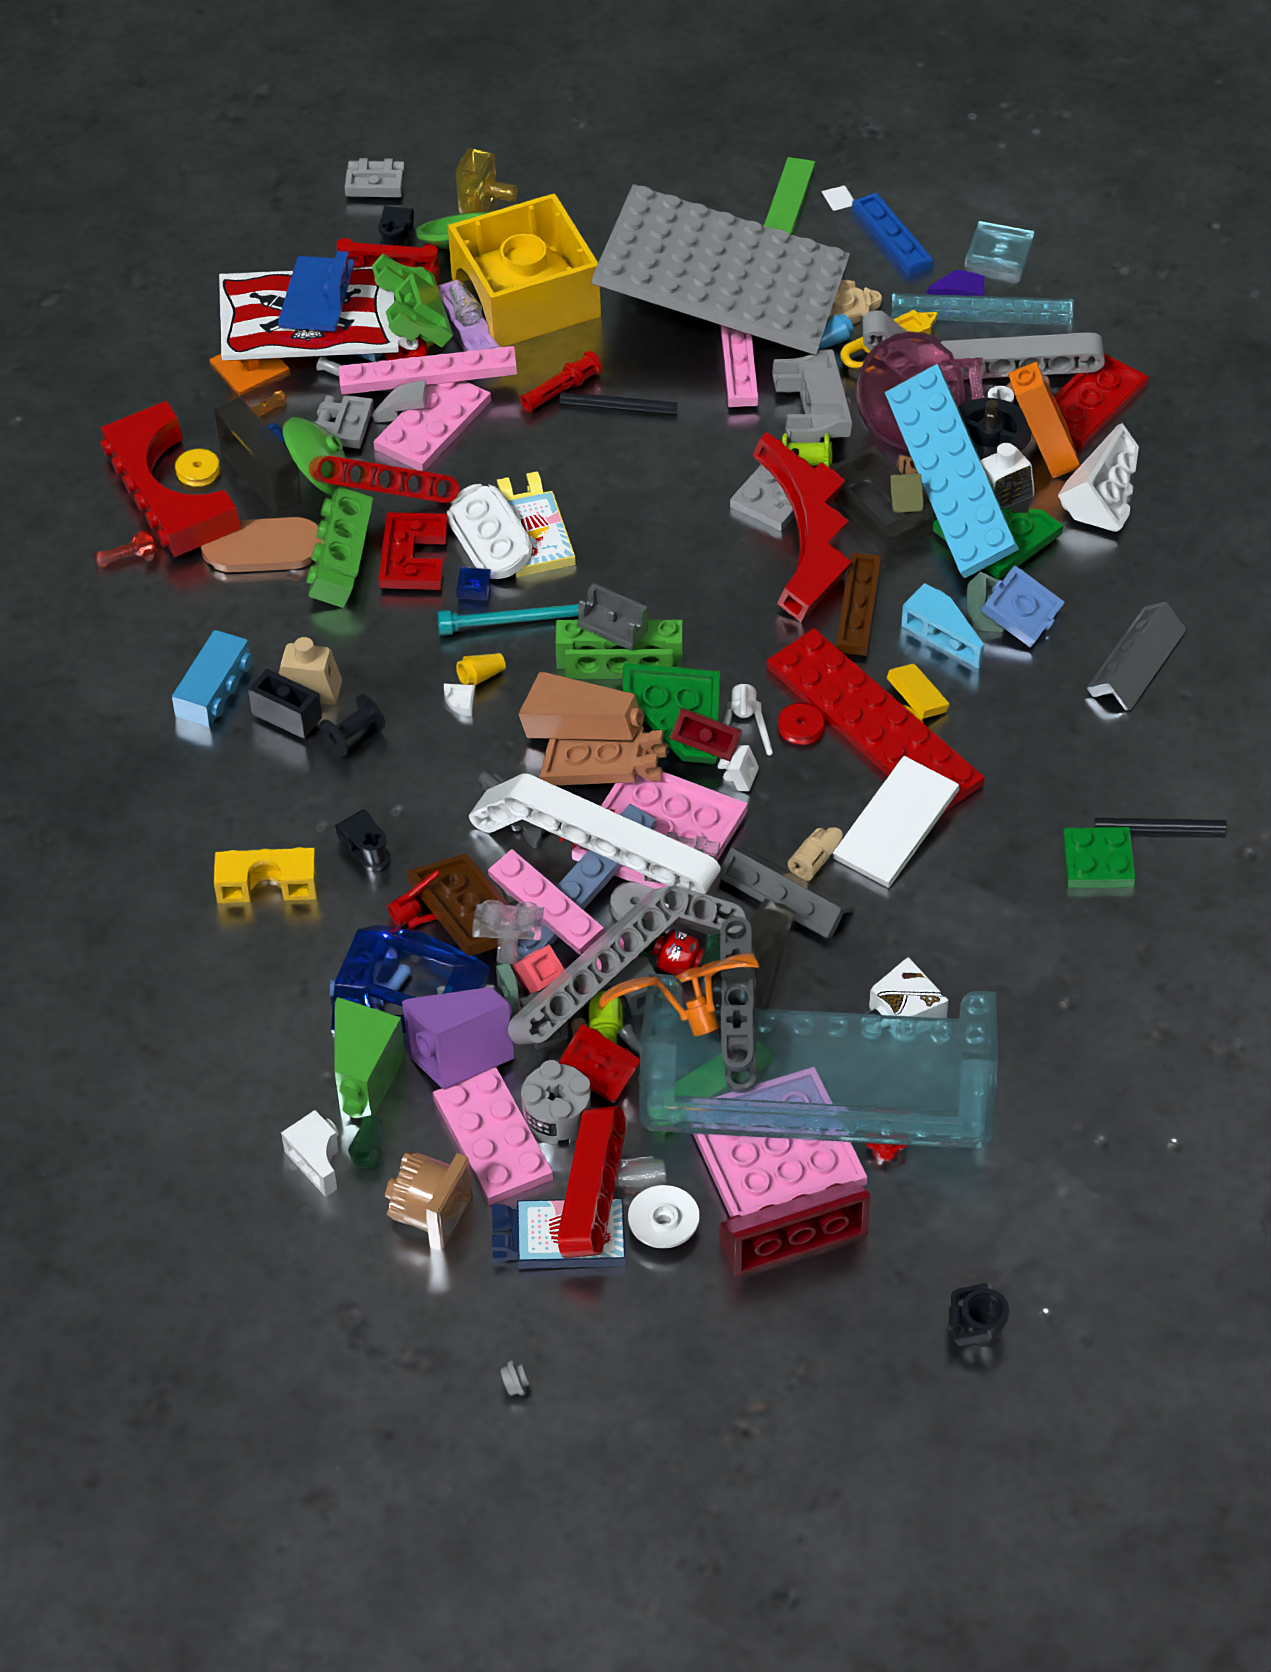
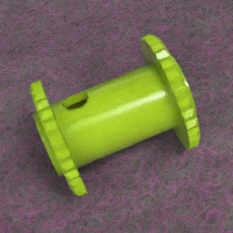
[782,433,832,468]

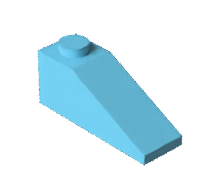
[902,583,984,669]

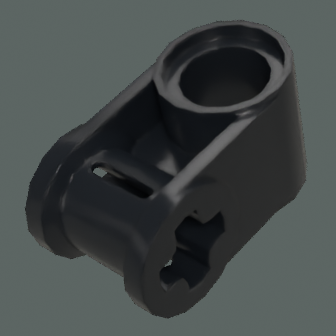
[378,205,414,246]
[335,809,390,871]

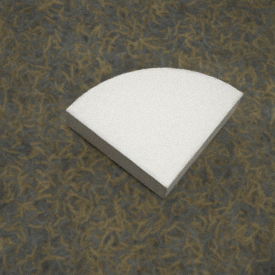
[444,684,476,717]

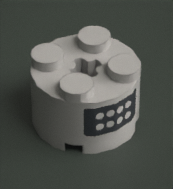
[521,1060,591,1144]

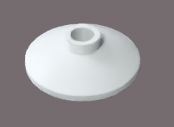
[628,1185,699,1248]

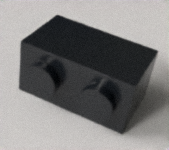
[248,668,322,739]

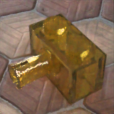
[456,148,518,213]

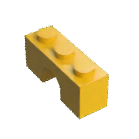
[214,847,317,903]

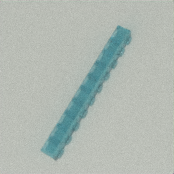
[891,293,1074,325]

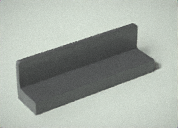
[1087,601,1186,711]
[717,847,854,938]

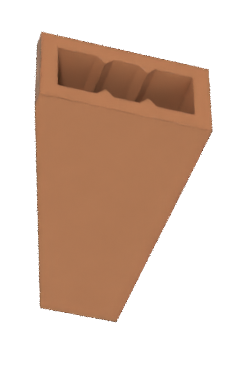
[519,672,644,740]

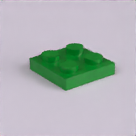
[1063,827,1135,888]

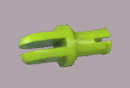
[589,990,623,1044]

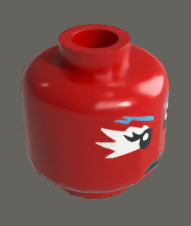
[652,929,704,976]

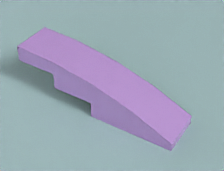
[437,280,499,352]

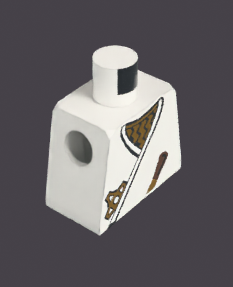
[862,957,948,1039]

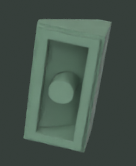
[966,572,1005,632]

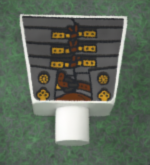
[981,443,1035,508]

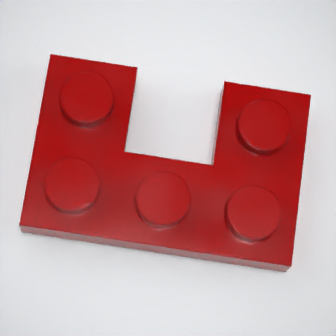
[378,512,448,590]

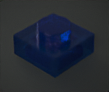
[456,567,492,600]

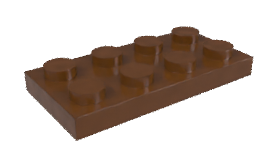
[408,853,528,957]

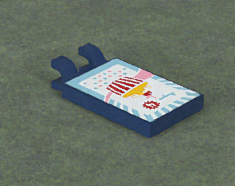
[492,1198,626,1269]

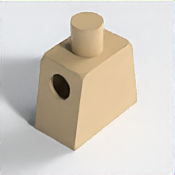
[279,637,342,705]

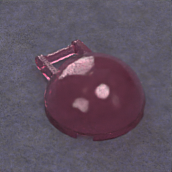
[855,331,984,451]

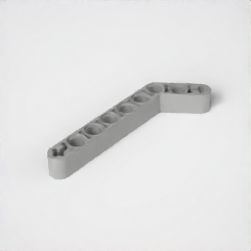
[862,310,1105,381]
[508,885,745,1045]

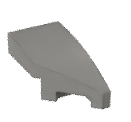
[373,380,428,423]

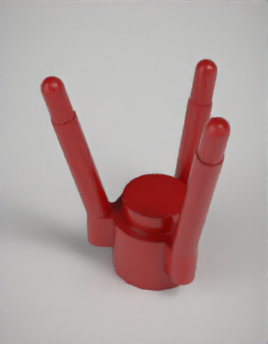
[386,870,441,930]

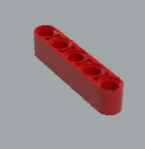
[309,455,459,503]
[557,1106,626,1258]

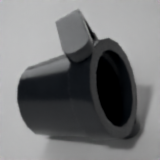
[949,1283,1009,1347]

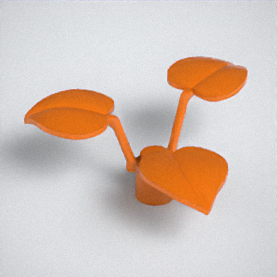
[599,952,759,1037]

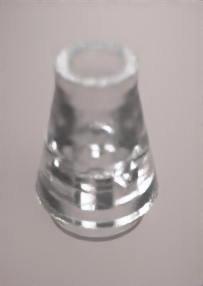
[449,282,482,326]

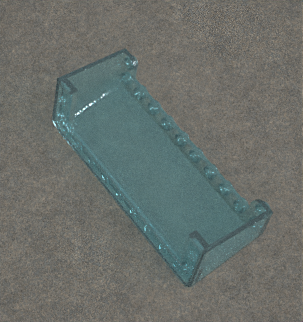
[639,974,998,1149]

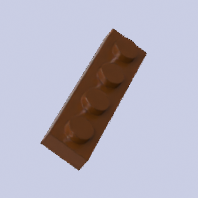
[836,552,881,656]

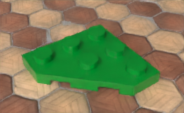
[932,508,1063,580]
[622,663,720,764]

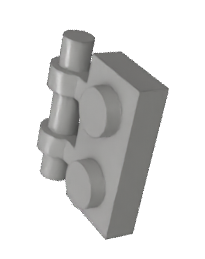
[345,158,405,197]
[315,395,373,449]

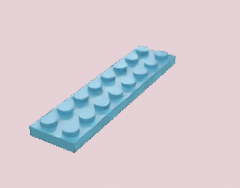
[885,364,1019,578]

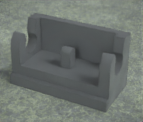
[577,583,648,651]

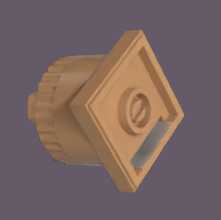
[385,1151,473,1251]

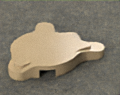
[828,280,882,325]

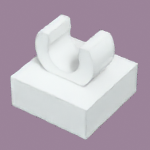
[718,745,759,791]

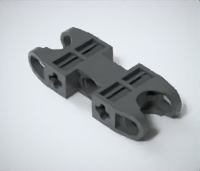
[720,917,757,1093]

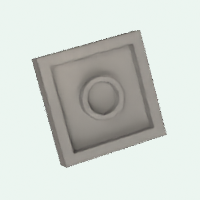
[730,464,795,531]

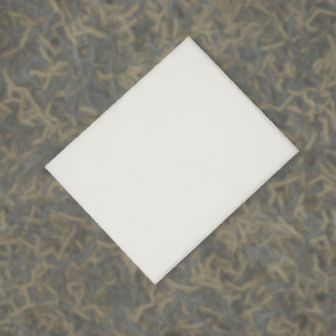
[821,185,854,211]

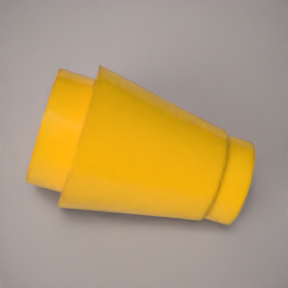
[456,653,506,686]

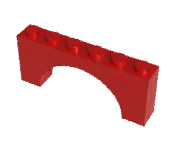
[100,401,241,557]

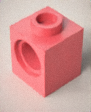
[511,944,565,995]

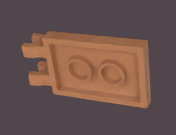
[540,726,669,785]

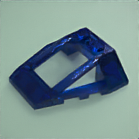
[331,925,491,1034]

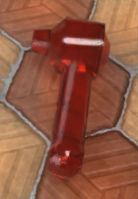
[94,531,158,567]

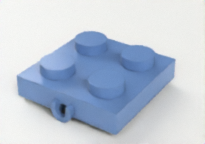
[980,565,1065,648]

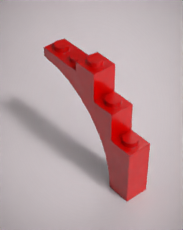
[752,432,851,622]

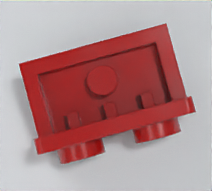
[558,1023,641,1103]

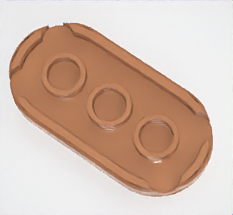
[201,517,320,572]

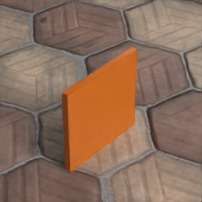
[209,354,290,395]

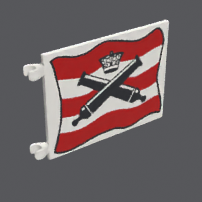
[219,267,419,360]

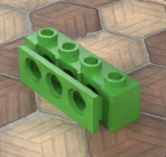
[306,486,373,608]
[556,620,682,679]

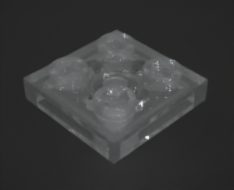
[472,900,544,964]

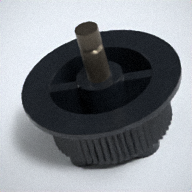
[958,398,1032,460]

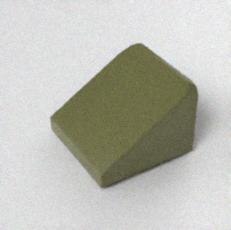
[890,474,924,513]

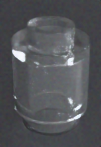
[616,1156,666,1195]

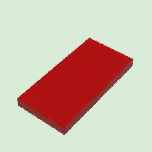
[1054,353,1149,450]

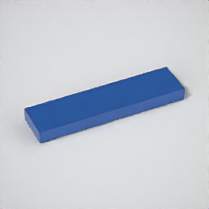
[852,192,934,276]

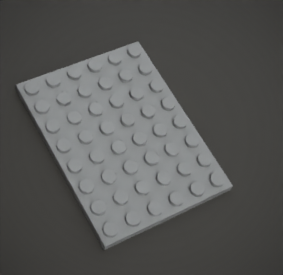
[591,184,850,355]

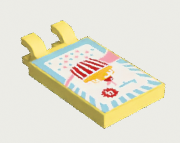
[497,471,576,577]

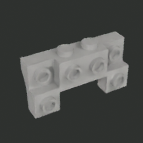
[772,350,852,443]

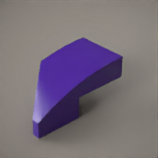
[926,270,984,303]

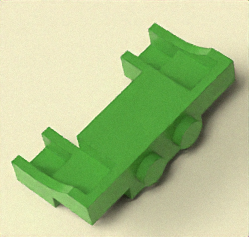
[372,253,453,347]

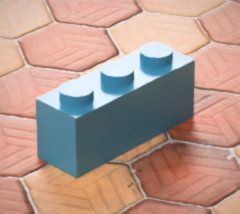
[172,630,253,728]

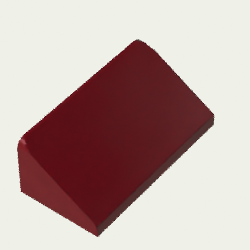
[670,707,743,761]

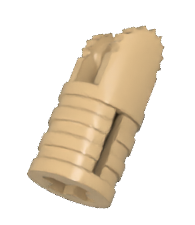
[788,827,843,881]

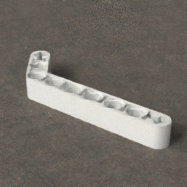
[469,774,721,894]

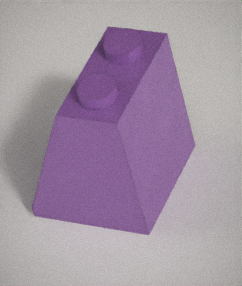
[402,987,514,1089]

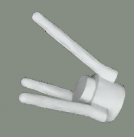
[723,684,773,756]

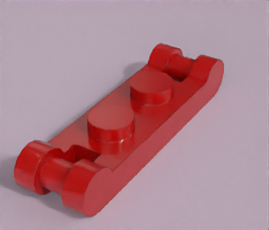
[336,238,440,277]

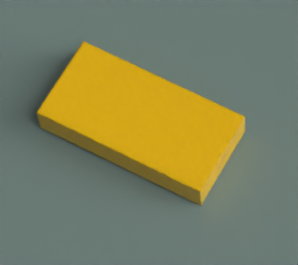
[886,663,950,719]

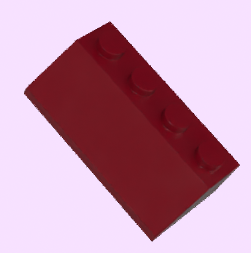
[719,1181,870,1277]

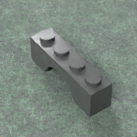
[520,956,662,1050]

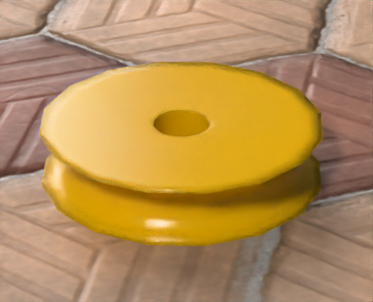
[175,448,220,487]

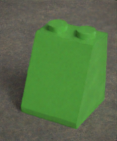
[335,997,405,1121]

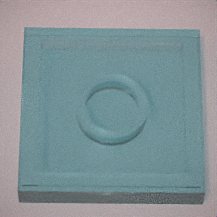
[965,221,1034,276]

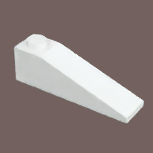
[1058,423,1139,532]

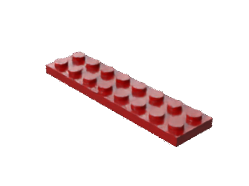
[766,628,985,815]

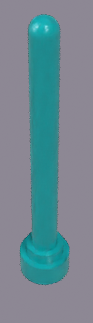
[437,604,579,636]

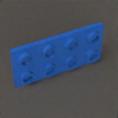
[278,251,354,332]

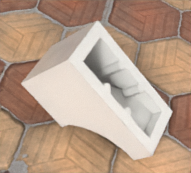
[281,1110,339,1197]

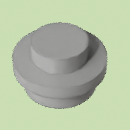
[500,1360,530,1396]

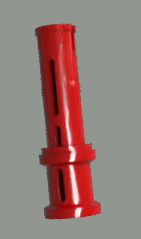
[520,350,603,412]

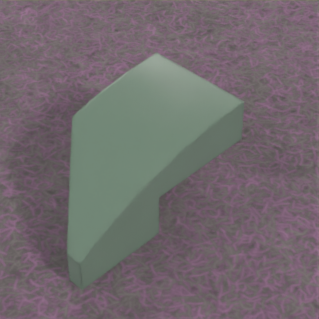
[496,962,519,1021]

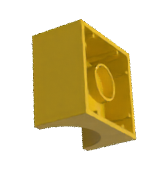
[448,193,601,347]

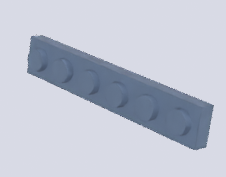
[506,803,657,959]

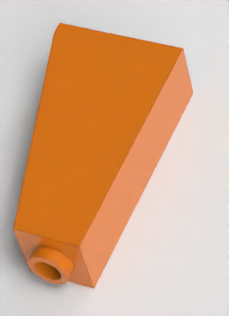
[1008,361,1081,479]

